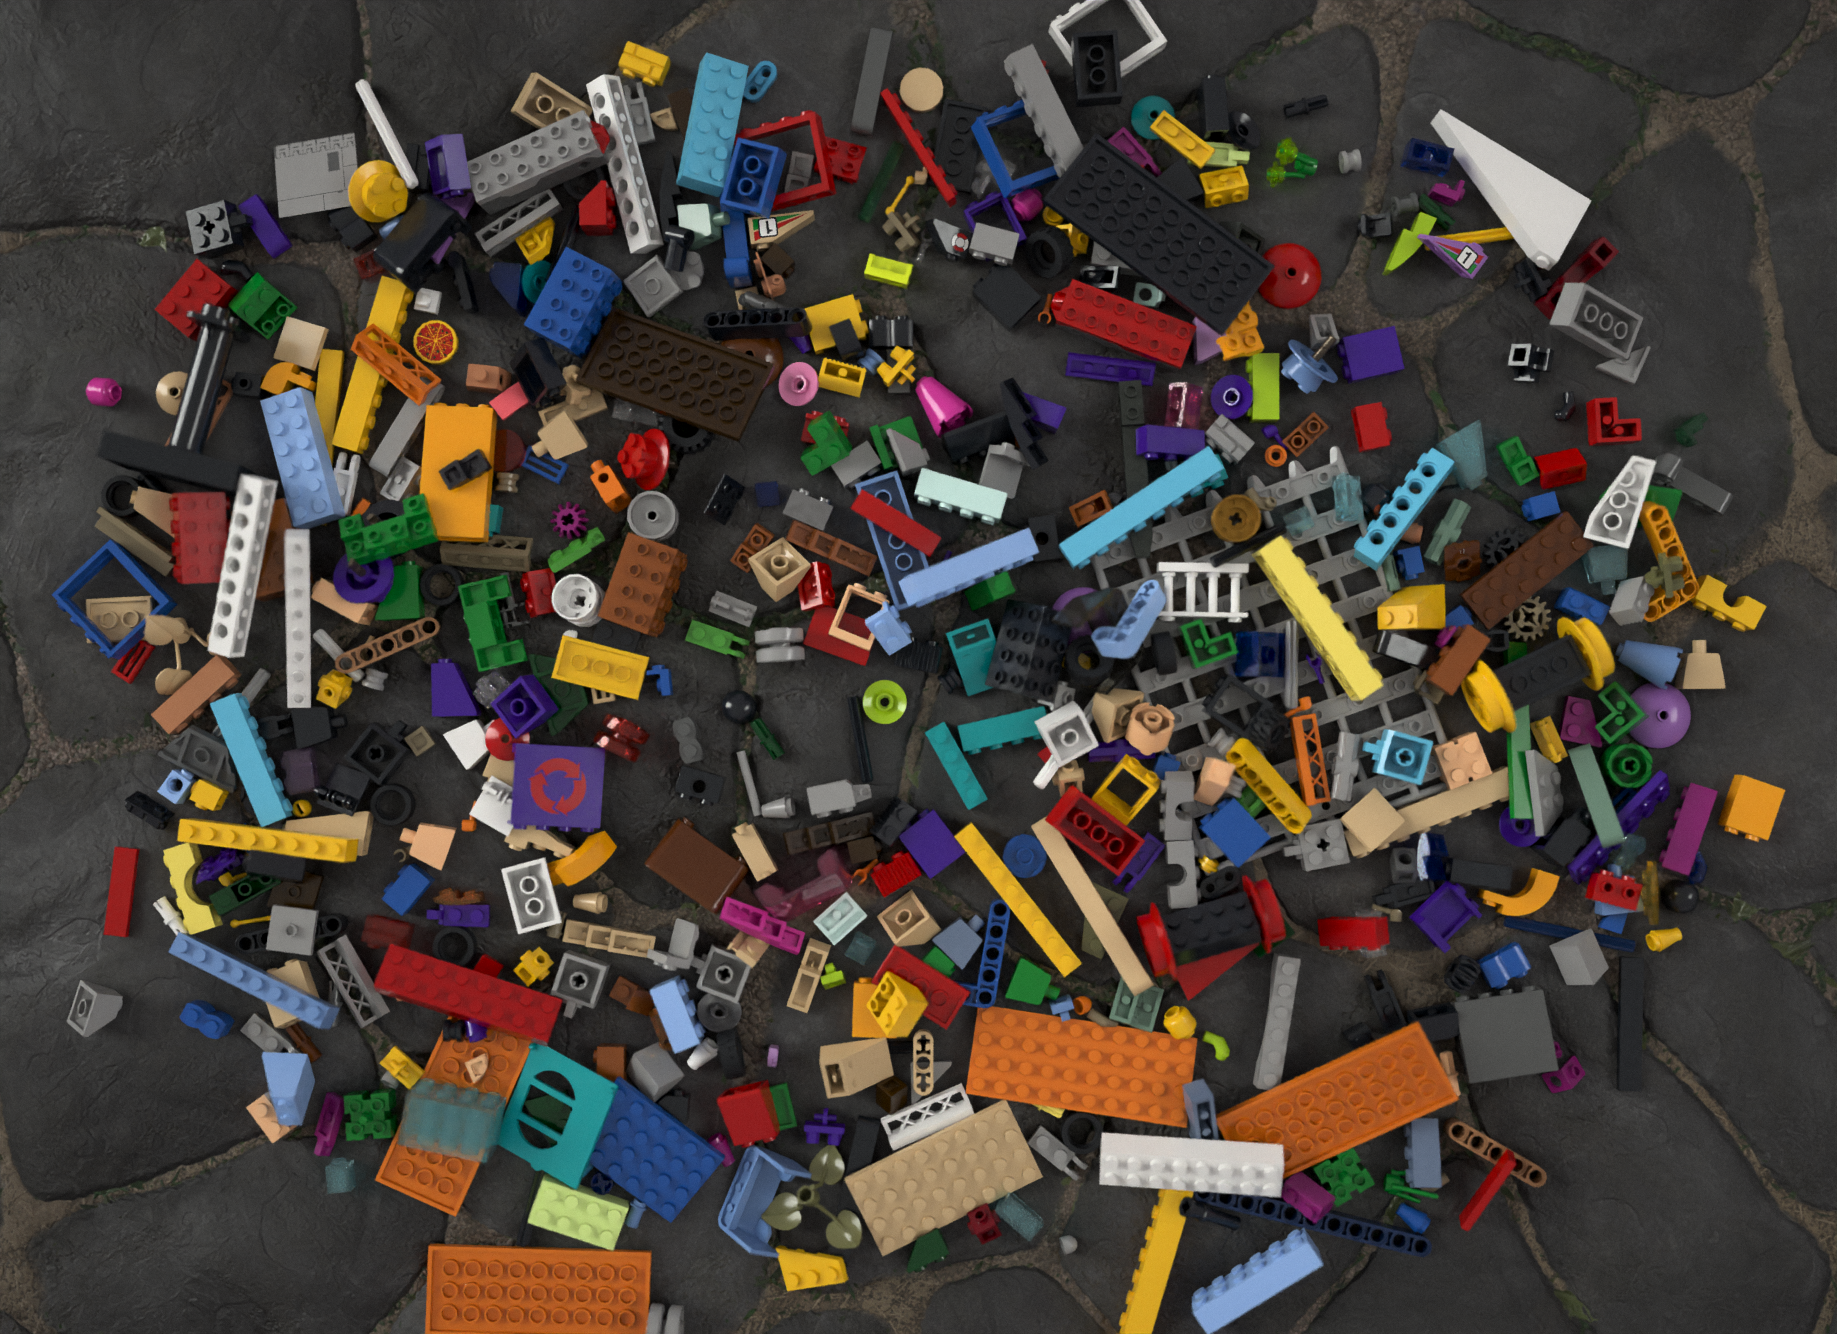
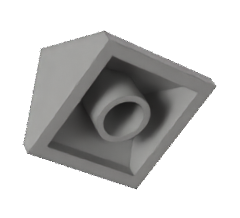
[1549,928,1609,985]
[626,1042,685,1103]

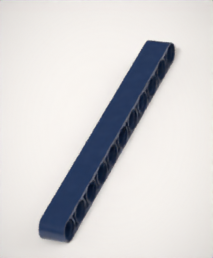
[1193,1191,1432,1257]

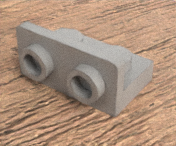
[380,456,422,503]

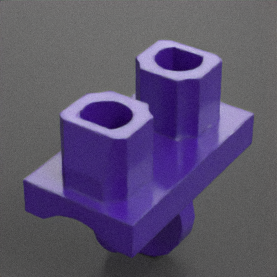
[804,1108,845,1146]

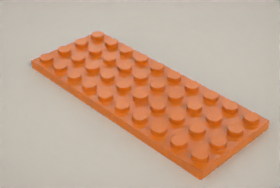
[965,1006,1197,1128]
[375,1016,533,1217]
[1216,1022,1459,1179]
[425,1244,652,1334]

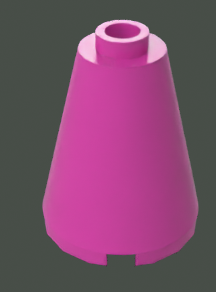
[915,376,973,438]

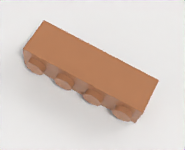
[151,655,242,734]

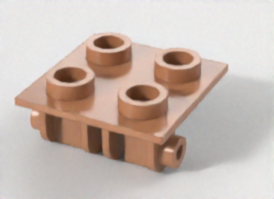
[753,252,786,300]

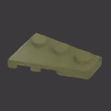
[1081,882,1129,959]

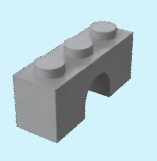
[1159,771,1194,841]
[1164,839,1201,909]

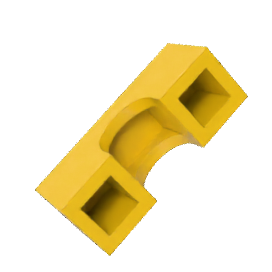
[1689,575,1767,632]

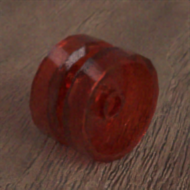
[593,713,651,762]

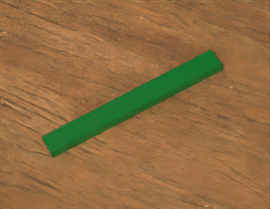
[1503,642,1534,819]

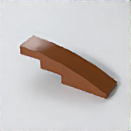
[785,520,878,576]

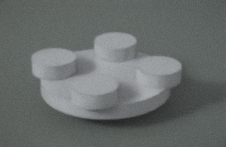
[670,251,704,290]

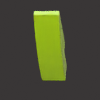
[1383,212,1437,276]

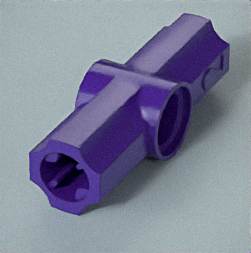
[1087,739,1156,762]

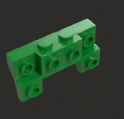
[339,493,438,565]
[458,575,528,672]

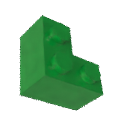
[800,410,853,476]
[1177,619,1238,669]
[1595,681,1649,745]

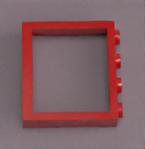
[734,110,836,216]

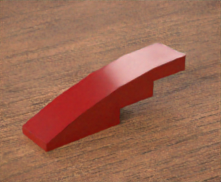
[850,490,941,557]

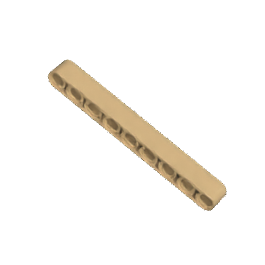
[1031,816,1154,996]

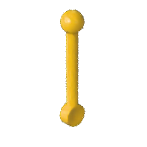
[886,176,915,215]
[230,915,271,928]

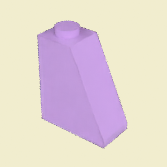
[1192,317,1226,365]

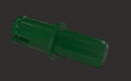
[1418,193,1456,231]
[750,718,785,760]

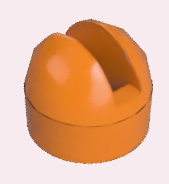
[1073,996,1092,1015]

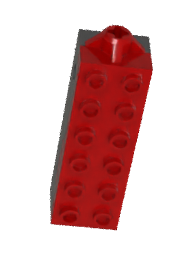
[1050,279,1197,374]

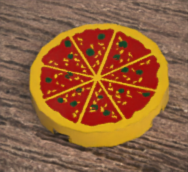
[414,320,458,365]

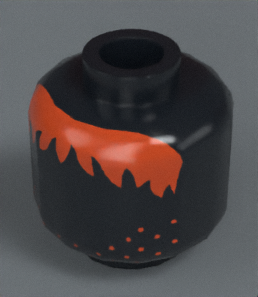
[1357,483,1391,515]

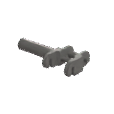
[499,572,530,628]

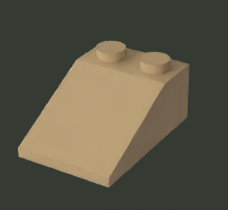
[510,72,593,129]

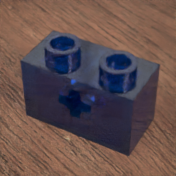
[1400,138,1455,177]

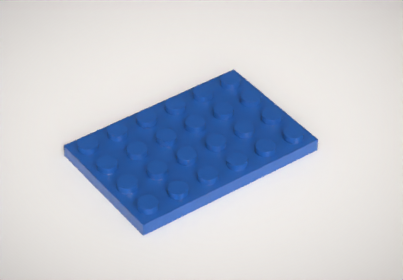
[589,1076,725,1223]

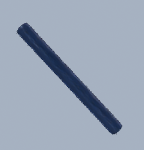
[1503,915,1636,953]

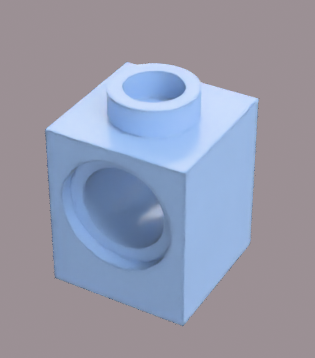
[157,768,197,804]

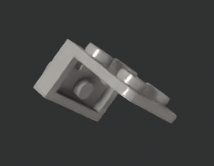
[979,442,1031,499]
[646,918,699,971]

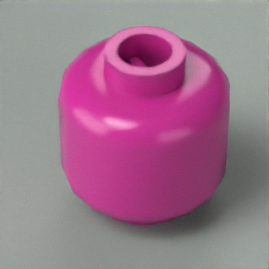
[1011,188,1043,221]
[86,378,122,407]

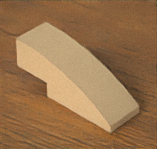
[787,938,831,1013]

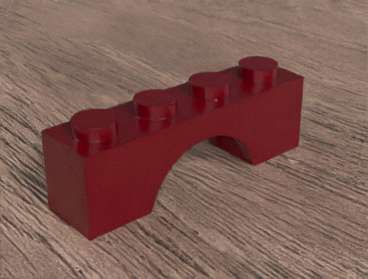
[1534,236,1619,319]

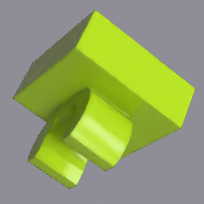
[820,963,846,990]

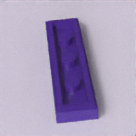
[1065,352,1156,386]

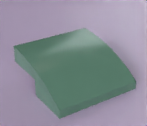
[1109,976,1164,1033]

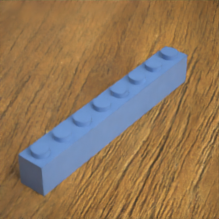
[169,932,340,1029]

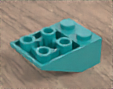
[946,619,996,696]

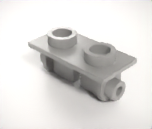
[709,591,757,627]

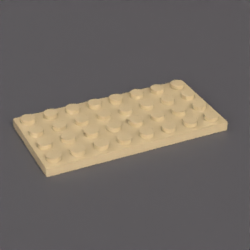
[845,1099,1043,1256]

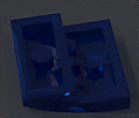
[1417,833,1449,882]

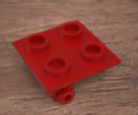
[814,136,867,184]

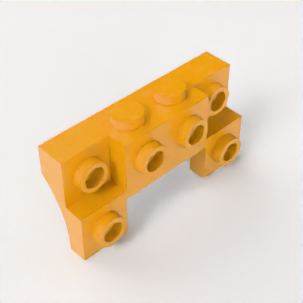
[1216,300,1264,361]

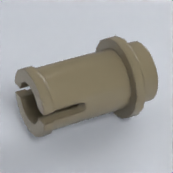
[546,911,567,939]

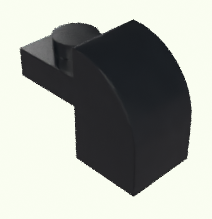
[829,318,864,363]

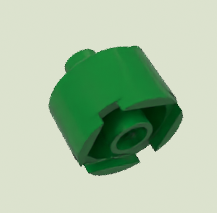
[1598,743,1653,788]

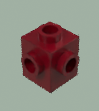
[967,1203,1002,1245]

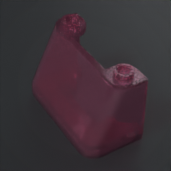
[754,845,853,922]

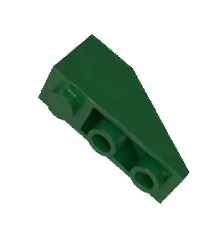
[208,876,281,917]

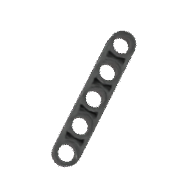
[851,27,893,136]

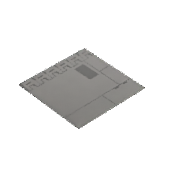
[274,133,358,218]

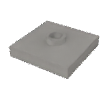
[623,255,684,317]
[266,904,319,955]

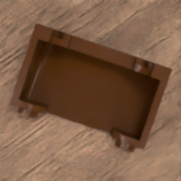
[645,817,750,915]

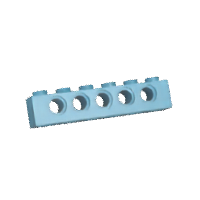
[1354,448,1455,571]

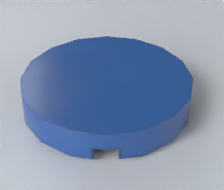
[1003,834,1047,878]

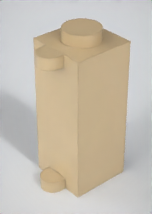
[732,822,778,882]

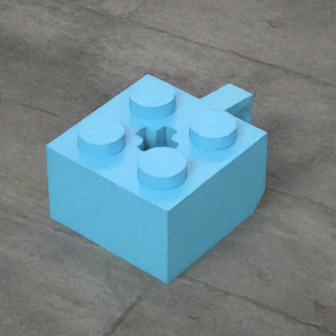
[1362,729,1433,785]

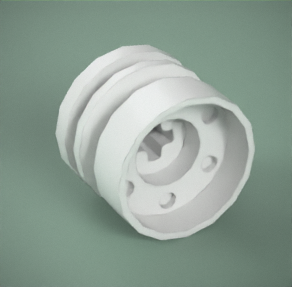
[552,574,606,627]

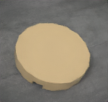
[900,68,943,113]

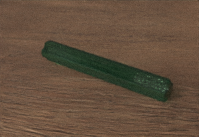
[858,141,904,223]

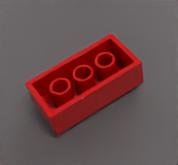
[1045,784,1145,876]

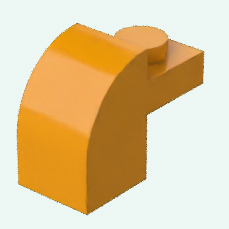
[260,362,317,395]

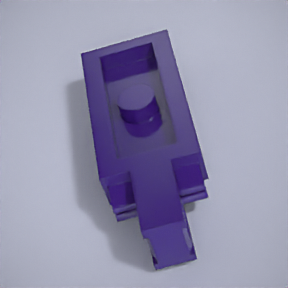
[427,903,491,927]

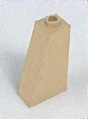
[282,810,374,856]

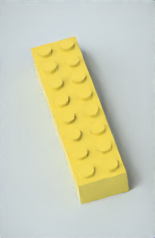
[1251,536,1383,701]

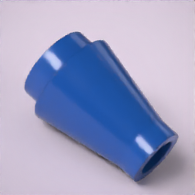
[1396,1202,1431,1234]

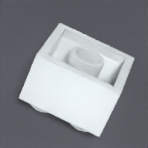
[1035,701,1099,767]

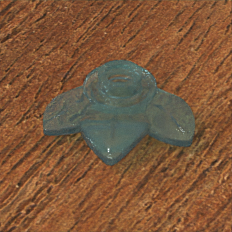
[1613,834,1646,873]

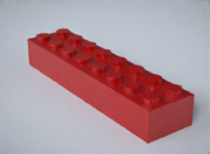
[373,944,563,1047]

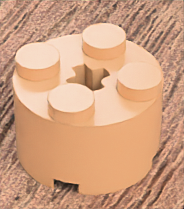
[1125,702,1174,755]

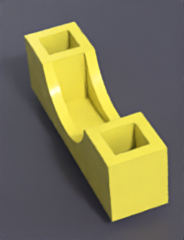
[163,843,223,935]

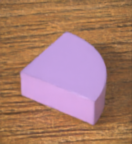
[767,1044,779,1067]

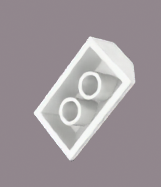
[501,858,562,934]

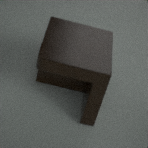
[876,1075,907,1115]

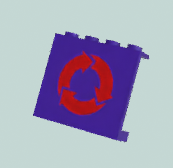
[507,743,605,832]

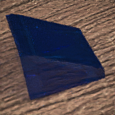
[755,481,780,507]

